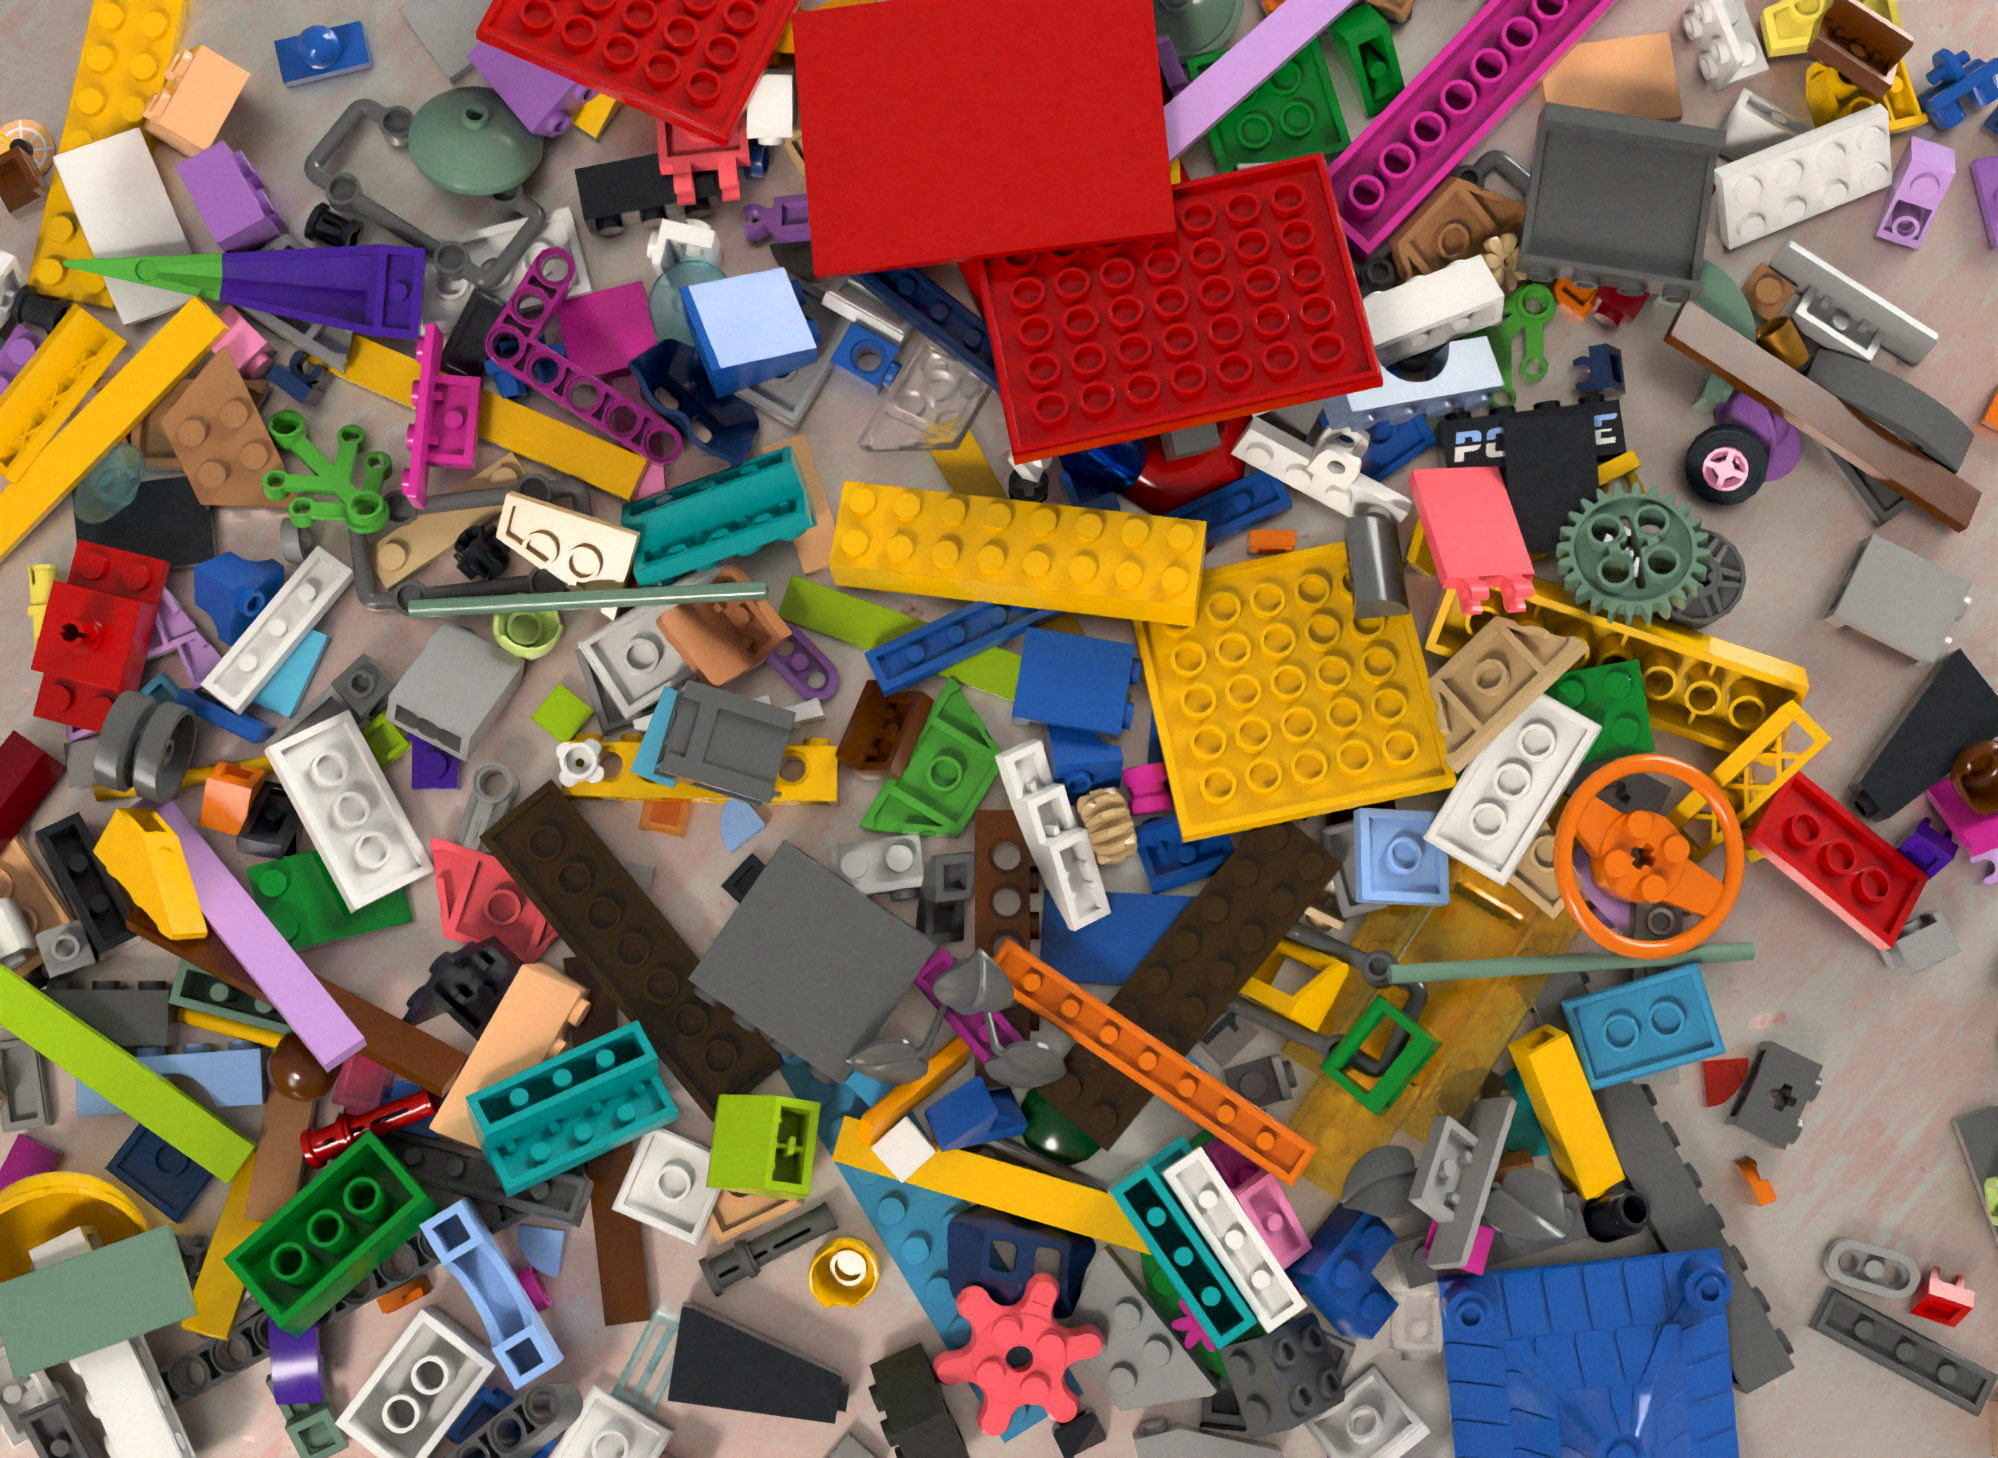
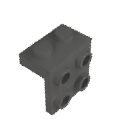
[1219,1313,1345,1439]

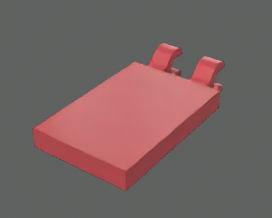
[656,110,751,206]
[1408,466,1535,615]

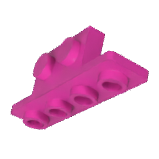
[402,323,484,509]

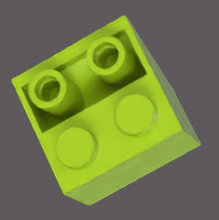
[706,1094,821,1201]

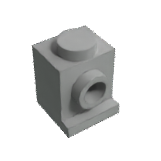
[1880,910,1962,976]

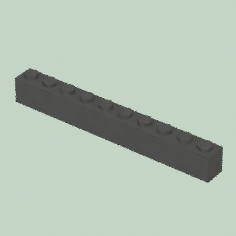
[1512,953,1795,1395]

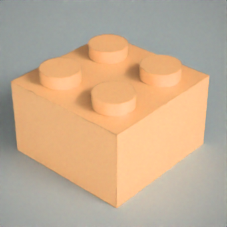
[141,44,250,157]

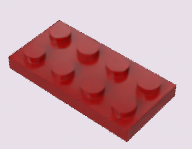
[1743,767,1929,951]

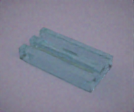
[611,1310,679,1417]

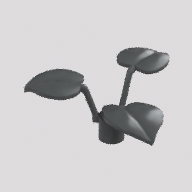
[846,948,1067,1088]
[1342,1068,1567,1241]

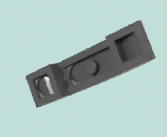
[1804,348,1974,474]

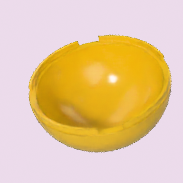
[0,1171,150,1336]

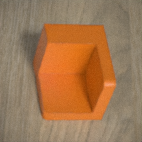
[199,759,265,836]

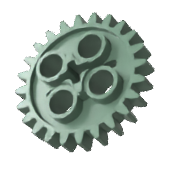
[1556,482,1710,627]

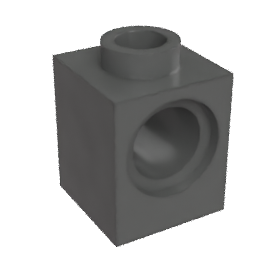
[331,653,397,722]

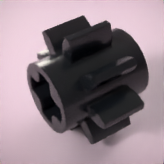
[453,525,511,580]

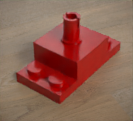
[30,539,171,733]

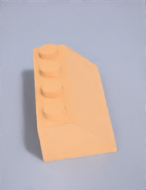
[429,962,593,1149]

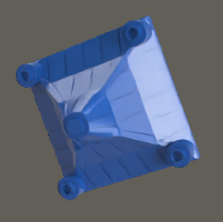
[1436,1248,1739,1458]

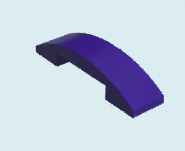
[268,1315,325,1405]

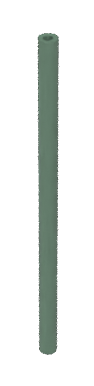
[408,581,769,618]
[1387,942,1755,984]

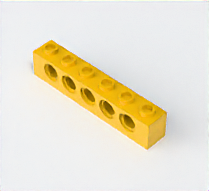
[561,733,840,806]

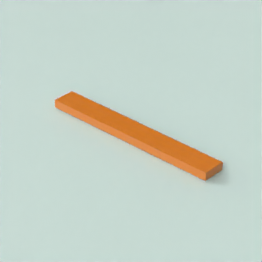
[992,937,1318,1188]

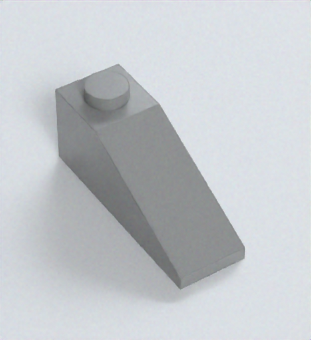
[1132,1418,1284,1458]

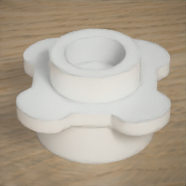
[556,738,605,787]

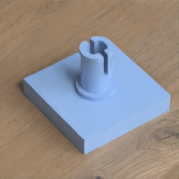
[1353,808,1450,906]

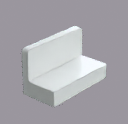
[1719,88,1816,161]

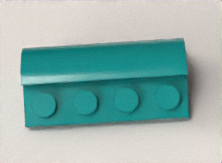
[621,445,817,588]
[465,1020,679,1198]
[1107,1135,1258,1350]

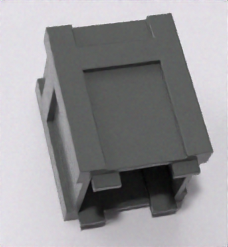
[653,679,801,806]

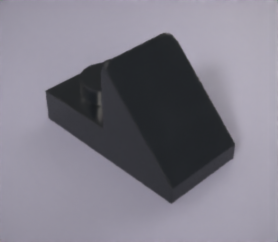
[236,781,304,860]

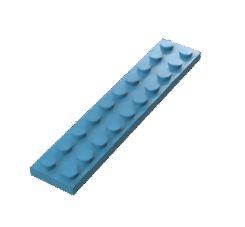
[768,1042,1084,1443]

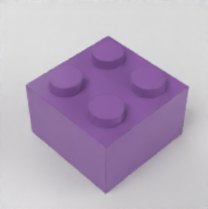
[175,140,286,253]

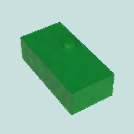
[223,1130,442,1338]

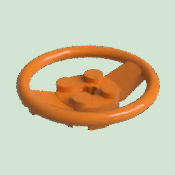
[1553,754,1745,960]

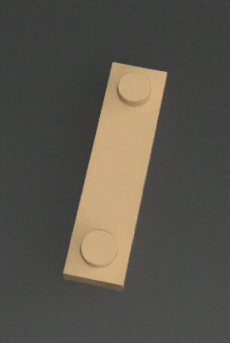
[369,451,528,592]

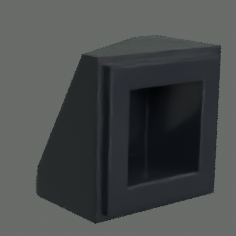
[1052,1407,1107,1458]

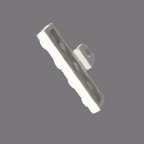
[1231,416,1412,527]

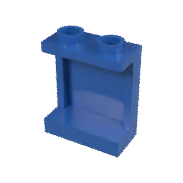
[1011,627,1142,740]

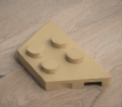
[1429,616,1589,774]

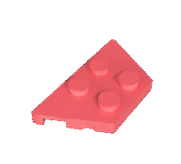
[430,836,560,964]

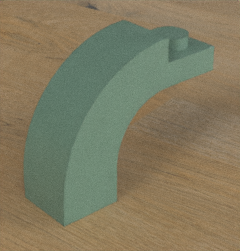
[1654,258,1756,413]

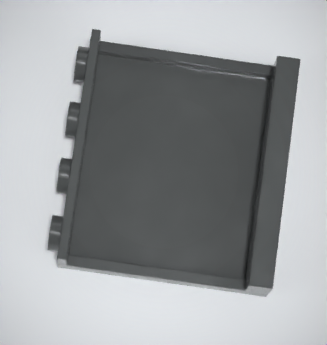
[1515,102,1727,304]
[688,840,938,1086]

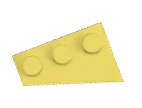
[1759,0,1903,57]

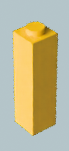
[1508,1023,1626,1200]

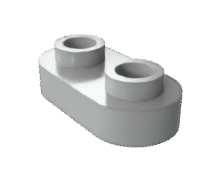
[1824,1238,1920,1300]

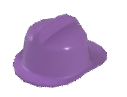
[1714,387,1801,482]

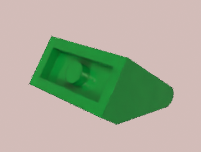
[1320,994,1443,1116]

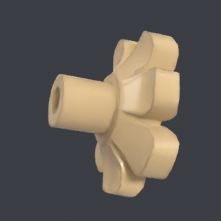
[1482,233,1527,292]

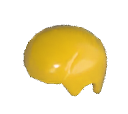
[807,1237,880,1309]

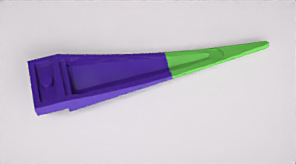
[63,244,427,340]

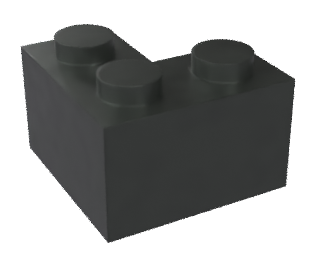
[868,1343,970,1458]

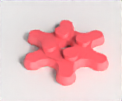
[932,1272,1105,1436]

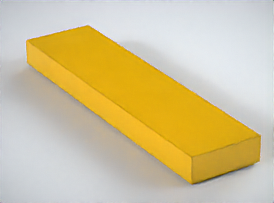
[181,1152,263,1341]

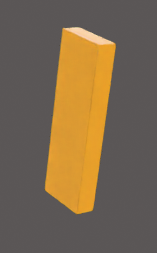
[857,1035,971,1147]

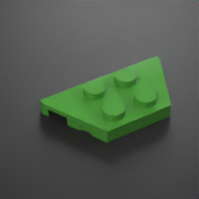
[859,677,1002,838]

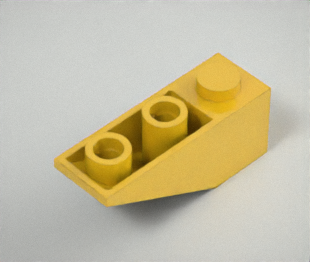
[93,808,208,940]

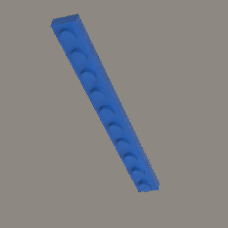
[864,470,1293,698]

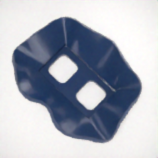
[628,338,759,468]
[947,1204,1096,1319]

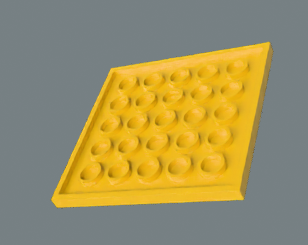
[1131,541,1457,843]

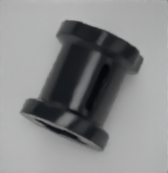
[304,202,364,247]
[11,284,72,335]
[1008,469,1049,503]

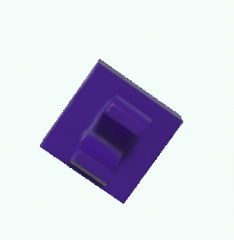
[1894,817,1959,880]

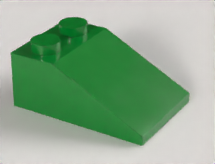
[247,850,414,954]

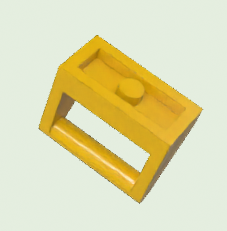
[1239,936,1349,1033]

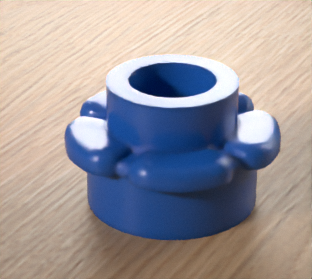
[738,138,769,180]

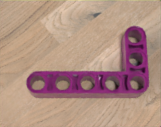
[485,247,683,467]

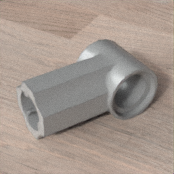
[454,762,519,856]

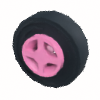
[1685,423,1769,506]

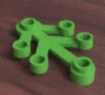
[1462,283,1556,409]
[262,410,393,534]

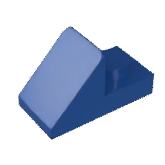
[924,1076,1028,1152]

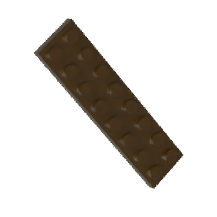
[479,779,784,1122]
[1036,821,1344,1152]

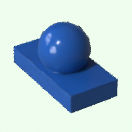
[274,21,373,88]

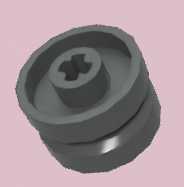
[94,690,198,804]

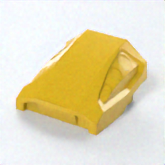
[1805,58,1928,135]

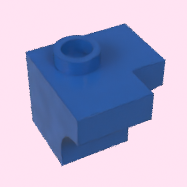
[194,551,284,647]
[1044,725,1124,806]

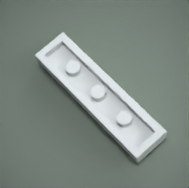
[200,545,355,716]
[1160,1146,1307,1333]

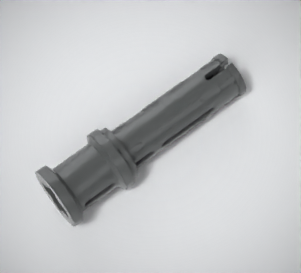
[698,1202,838,1297]

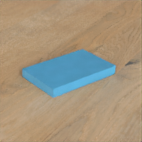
[1561,962,1726,1091]

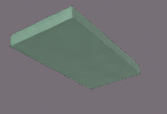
[0,1224,199,1379]

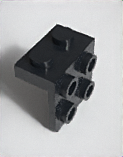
[402,935,525,1041]

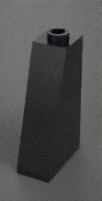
[1847,648,1998,823]
[668,1302,850,1424]

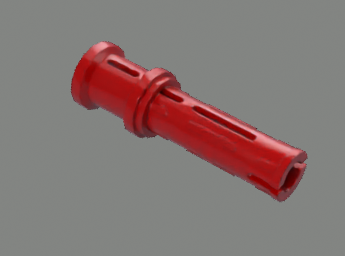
[300,1088,441,1169]

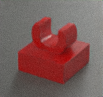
[1910,1266,1975,1328]

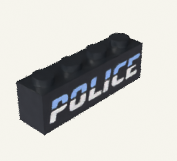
[1433,395,1627,475]

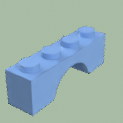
[76,1040,271,1118]
[419,1197,565,1390]

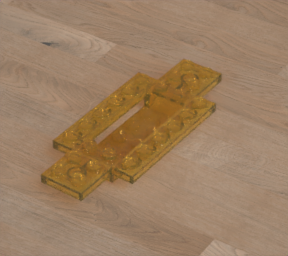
[1280,795,1582,1202]

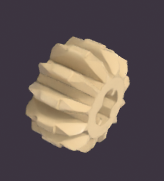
[1075,786,1138,866]

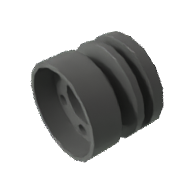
[1635,528,1746,631]

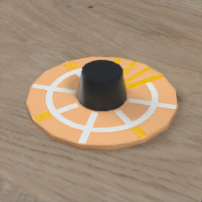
[0,119,56,176]

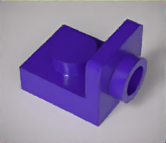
[408,732,461,790]

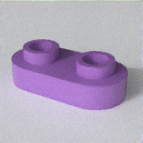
[766,623,839,702]

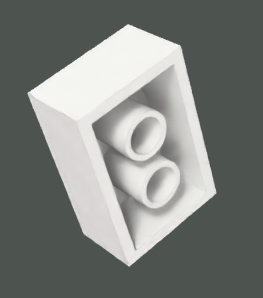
[335,1304,501,1458]

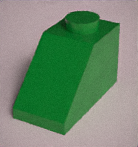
[1329,3,1405,117]

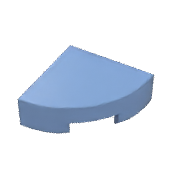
[720,800,766,854]
[518,1224,566,1278]

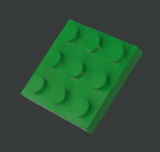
[1185,37,1351,174]

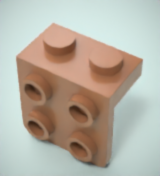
[656,562,793,688]

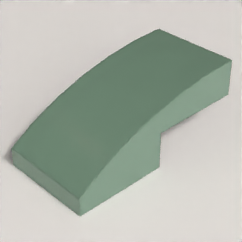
[266,1374,349,1458]

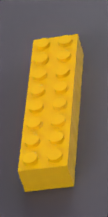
[829,481,1207,627]
[1424,576,1809,768]

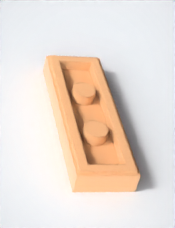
[762,434,836,576]

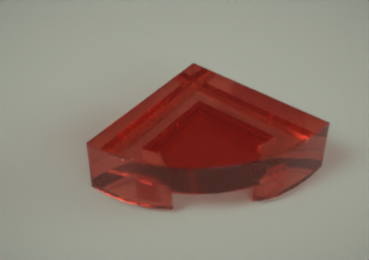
[1699,1058,1749,1107]

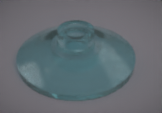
[648,260,728,349]
[74,444,145,524]

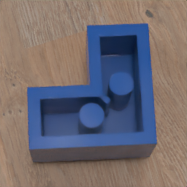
[1285,1203,1399,1340]

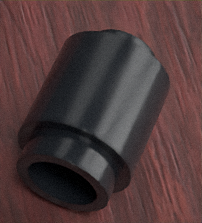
[1583,1189,1651,1243]

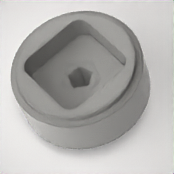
[280,518,314,563]

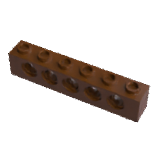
[975,810,1039,1087]

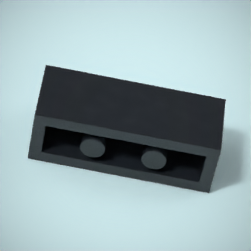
[574,153,721,235]
[35,812,142,962]

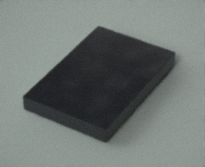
[1500,413,1603,555]
[72,476,218,570]

